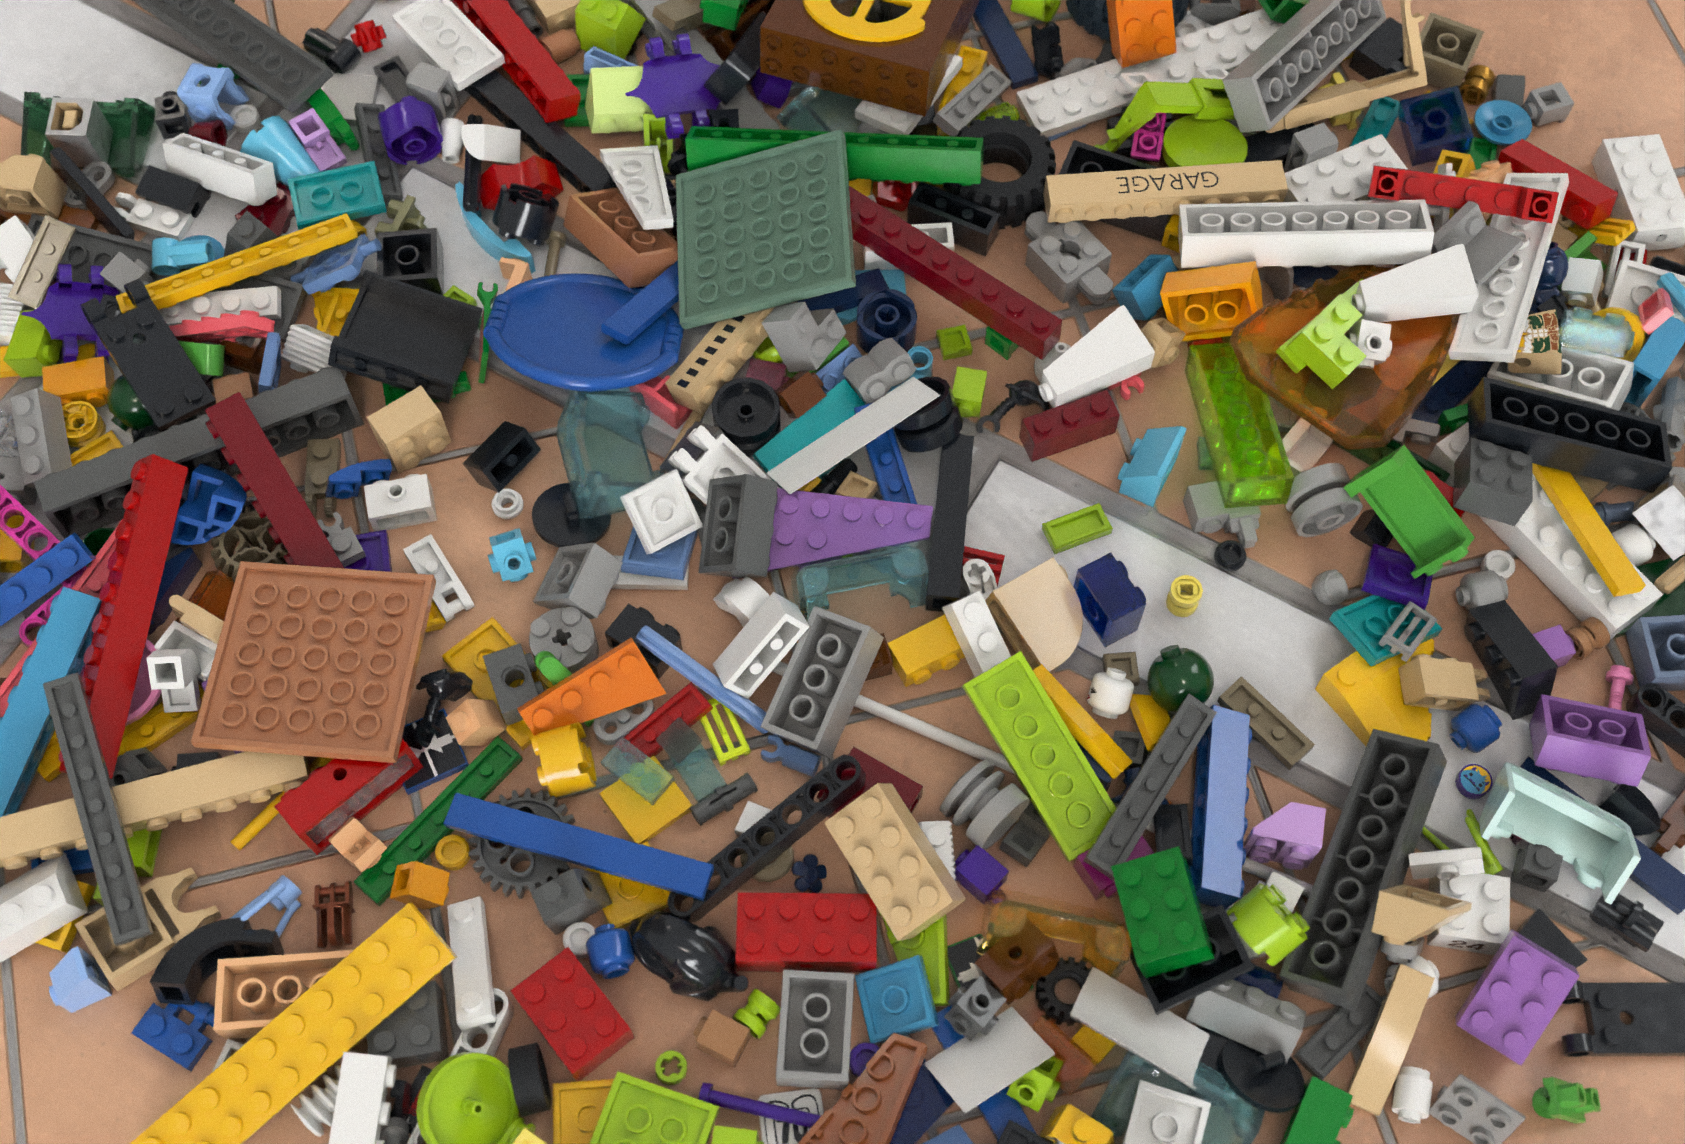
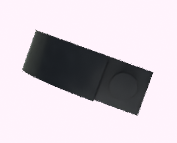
[150,918,284,1006]

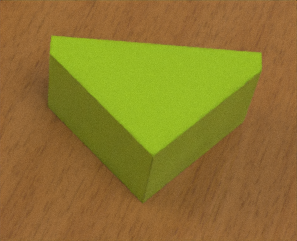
[643,114,676,173]

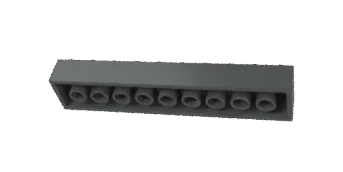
[34,366,364,539]

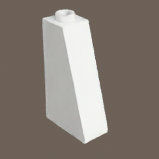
[1352,244,1479,323]
[1038,305,1155,408]

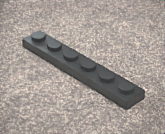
[1083,694,1217,880]

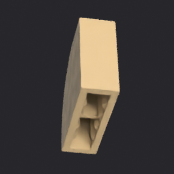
[985,557,1083,674]

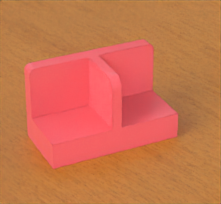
[629,375,692,430]

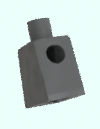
[531,868,612,935]

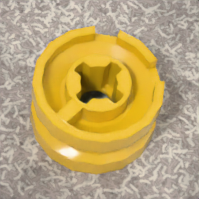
[62,401,106,449]

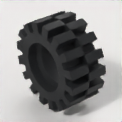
[1035,957,1092,1026]

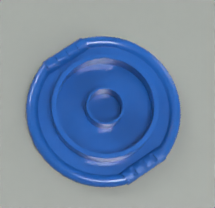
[483,273,684,392]

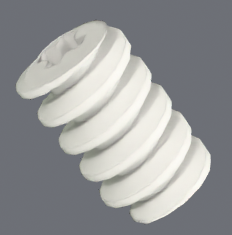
[290,1065,341,1137]

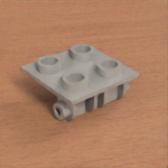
[1429,1074,1526,1144]

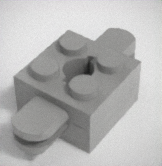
[1025,211,1114,305]

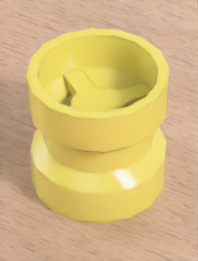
[1166,575,1203,617]

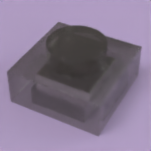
[655,716,703,764]

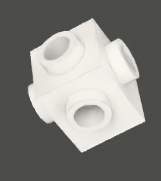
[1346,319,1392,369]

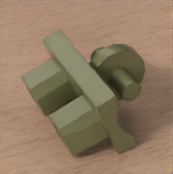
[374,195,428,238]

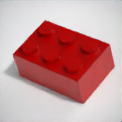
[510,947,634,1082]

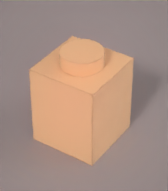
[446,699,507,746]

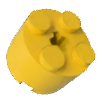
[531,722,597,798]

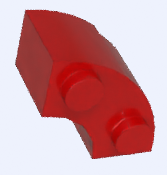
[480,155,564,211]

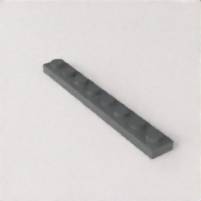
[43,673,153,946]

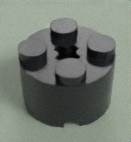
[492,183,559,246]

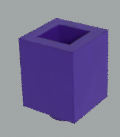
[954,845,1009,905]

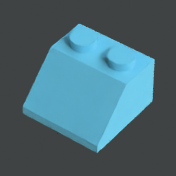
[1117,426,1187,507]

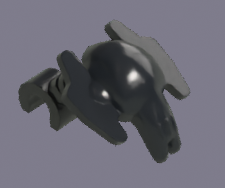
[976,380,1050,433]
[413,669,473,748]

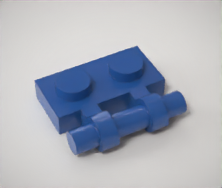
[131,999,215,1072]

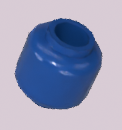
[1449,704,1502,753]
[586,924,635,979]

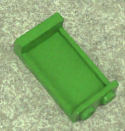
[1343,445,1475,579]

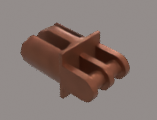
[313,881,355,948]

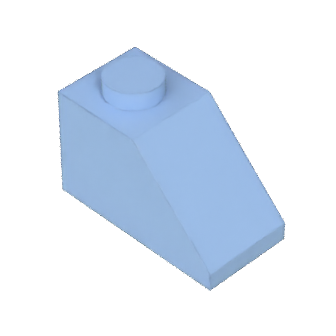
[49,946,112,1013]

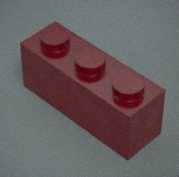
[1019,390,1120,462]

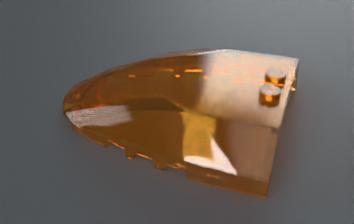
[1230,264,1458,450]

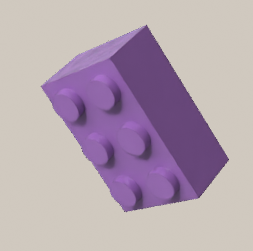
[1529,694,1651,787]
[1455,929,1580,1065]

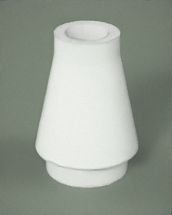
[440,118,464,164]

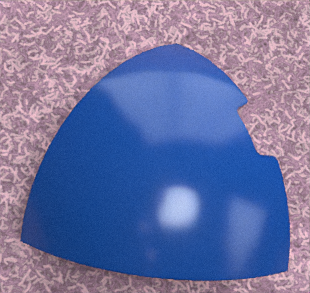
[170,464,247,545]

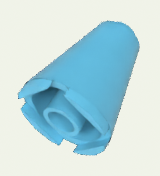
[240,116,320,187]

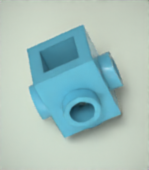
[488,528,537,582]

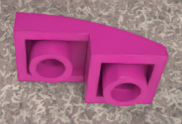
[1130,113,1167,162]

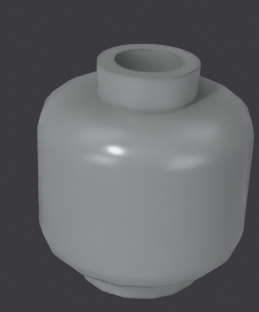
[1456,570,1508,611]

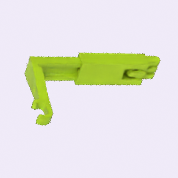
[1094,78,1236,153]

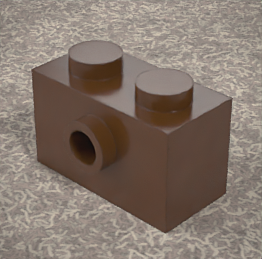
[974,917,1060,1006]

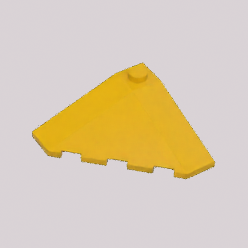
[1315,639,1434,746]

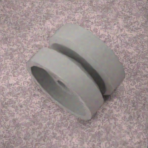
[1279,463,1363,537]

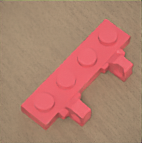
[169,310,275,344]

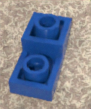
[325,459,392,499]

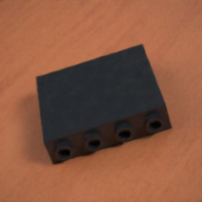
[328,270,483,404]

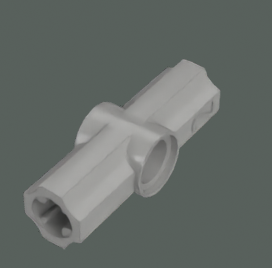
[1653,376,1685,453]

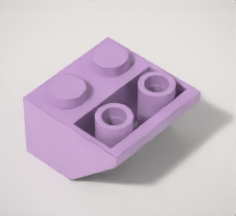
[1243,802,1326,870]

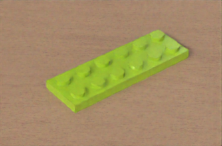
[962,651,1116,862]

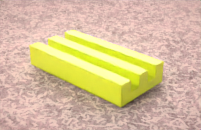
[700,698,751,766]

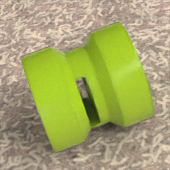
[732,989,781,1039]

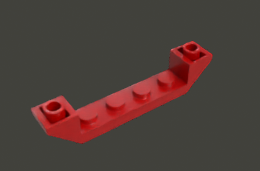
[1367,166,1559,223]

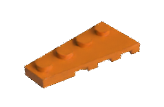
[517,637,666,736]

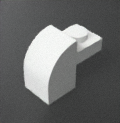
[713,576,770,628]
[147,648,201,713]

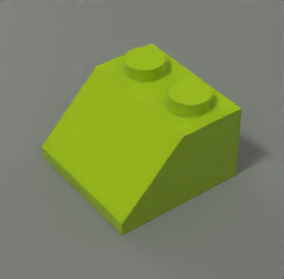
[575,0,646,59]

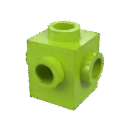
[1006,1056,1064,1112]

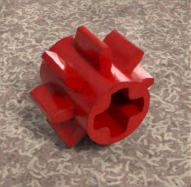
[350,19,387,53]

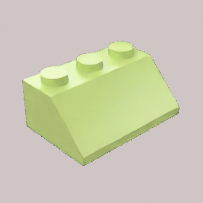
[585,66,654,134]

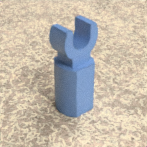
[761,735,821,777]

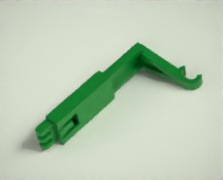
[199,63,360,151]

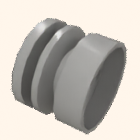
[940,759,1031,850]

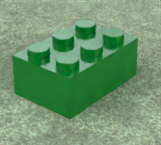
[1111,846,1215,978]

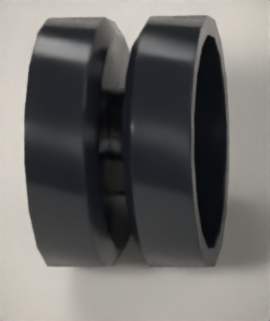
[712,377,781,457]
[894,377,963,453]

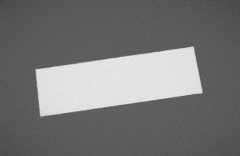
[767,377,940,494]

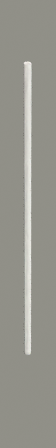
[772,661,1313,898]

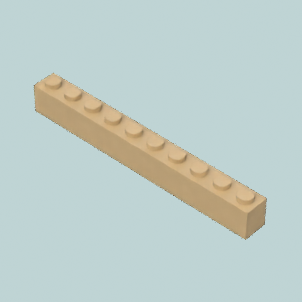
[0,751,311,870]

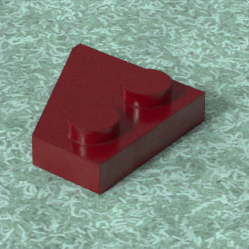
[234,182,295,237]

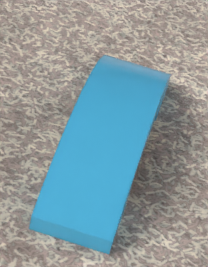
[455,182,536,274]

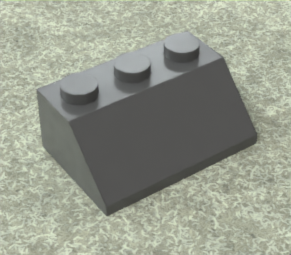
[698,474,778,578]

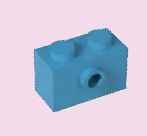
[1112,254,1178,321]

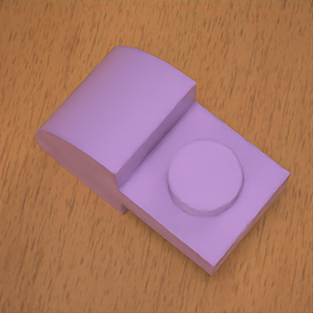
[288,108,347,172]

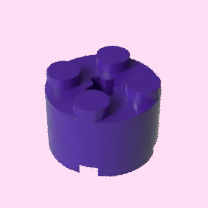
[378,96,443,165]

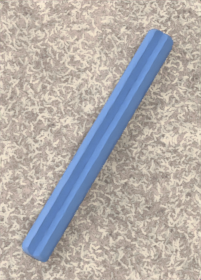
[635,626,768,734]

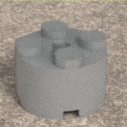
[529,606,599,674]

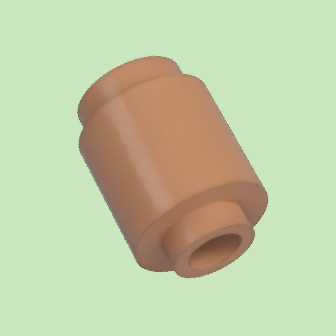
[539,29,580,64]

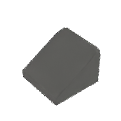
[1491,74,1525,108]

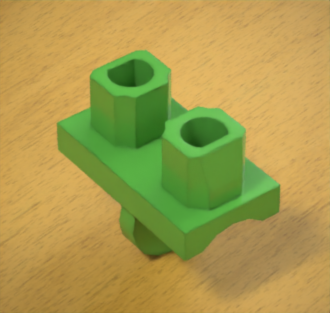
[1532,1077,1601,1123]

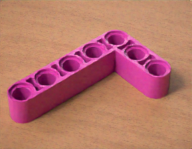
[0,485,87,648]

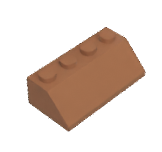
[563,188,678,288]

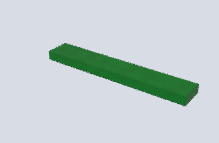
[354,736,523,907]

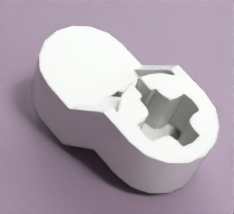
[961,559,998,623]

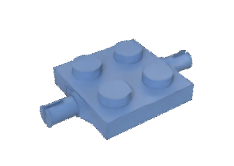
[290,234,382,295]

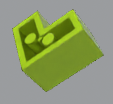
[1287,294,1366,389]

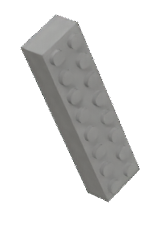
[1223,0,1386,132]

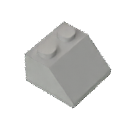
[533,543,623,619]

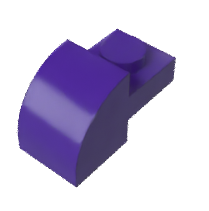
[751,67,792,109]

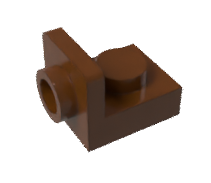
[220,338,266,375]

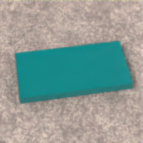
[752,379,865,489]

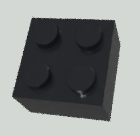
[377,228,444,295]

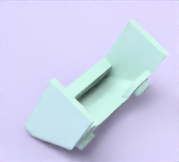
[1479,762,1641,904]

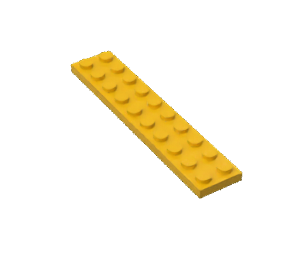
[130,902,457,1144]

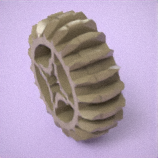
[211,506,288,583]

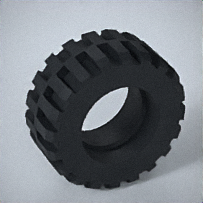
[943,115,1056,229]

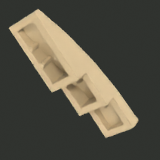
[1347,964,1435,1116]

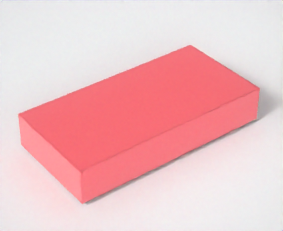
[1638,288,1674,335]

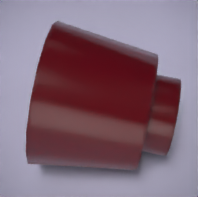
[188,120,227,147]

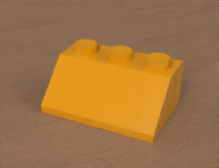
[1160,261,1264,342]

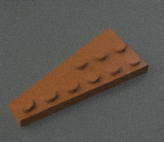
[797,1033,928,1144]

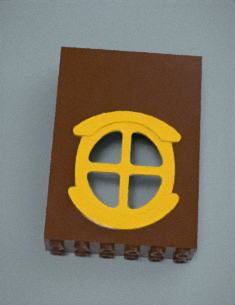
[760,0,980,117]

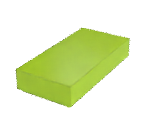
[1041,503,1113,555]

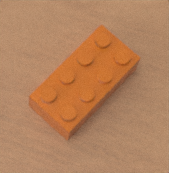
[1106,0,1177,68]

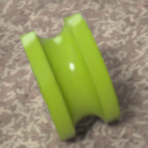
[655,1050,687,1085]
[502,1116,536,1144]

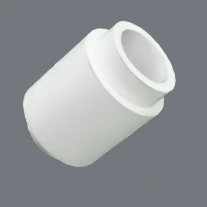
[1392,1066,1433,1124]

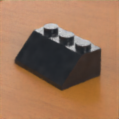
[1126,904,1255,1015]

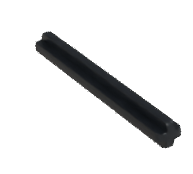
[463,114,483,213]

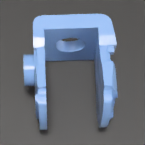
[177,63,249,130]

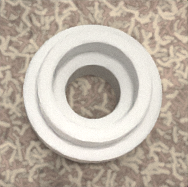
[492,488,524,519]

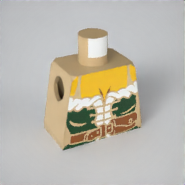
[1507,309,1562,375]

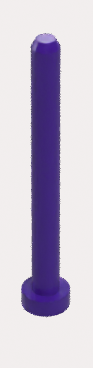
[698,1082,822,1128]

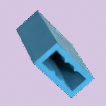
[1624,316,1685,408]

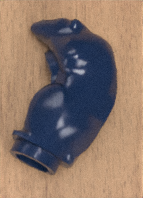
[1529,241,1568,313]

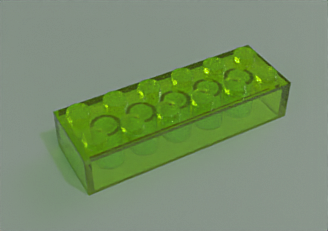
[1185,341,1294,508]

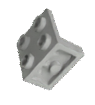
[1431,201,1523,285]

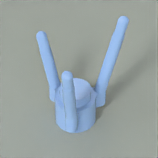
[229,875,302,938]

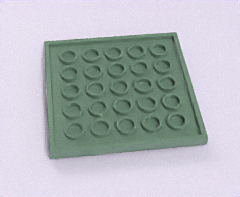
[676,129,856,330]

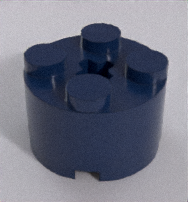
[856,289,917,354]

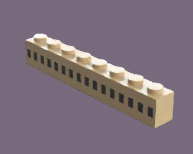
[665,302,795,414]

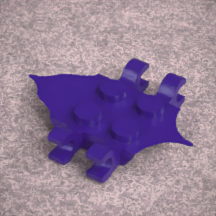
[626,33,721,140]
[21,264,120,363]

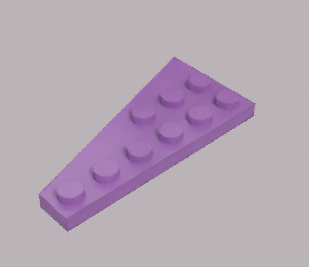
[732,488,933,579]

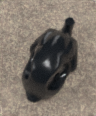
[629,910,749,1001]

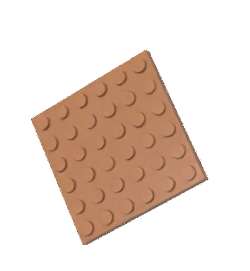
[191,561,436,763]

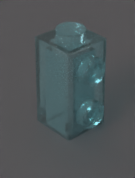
[1559,307,1635,358]

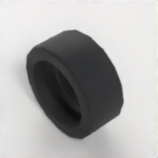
[508,1043,551,1117]

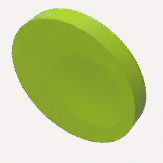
[1162,115,1248,167]
[417,1052,519,1144]

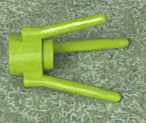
[1421,809,1503,875]

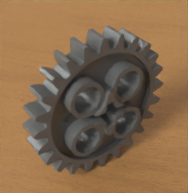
[468,788,576,899]

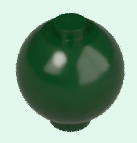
[107,375,154,432]
[1147,645,1214,712]

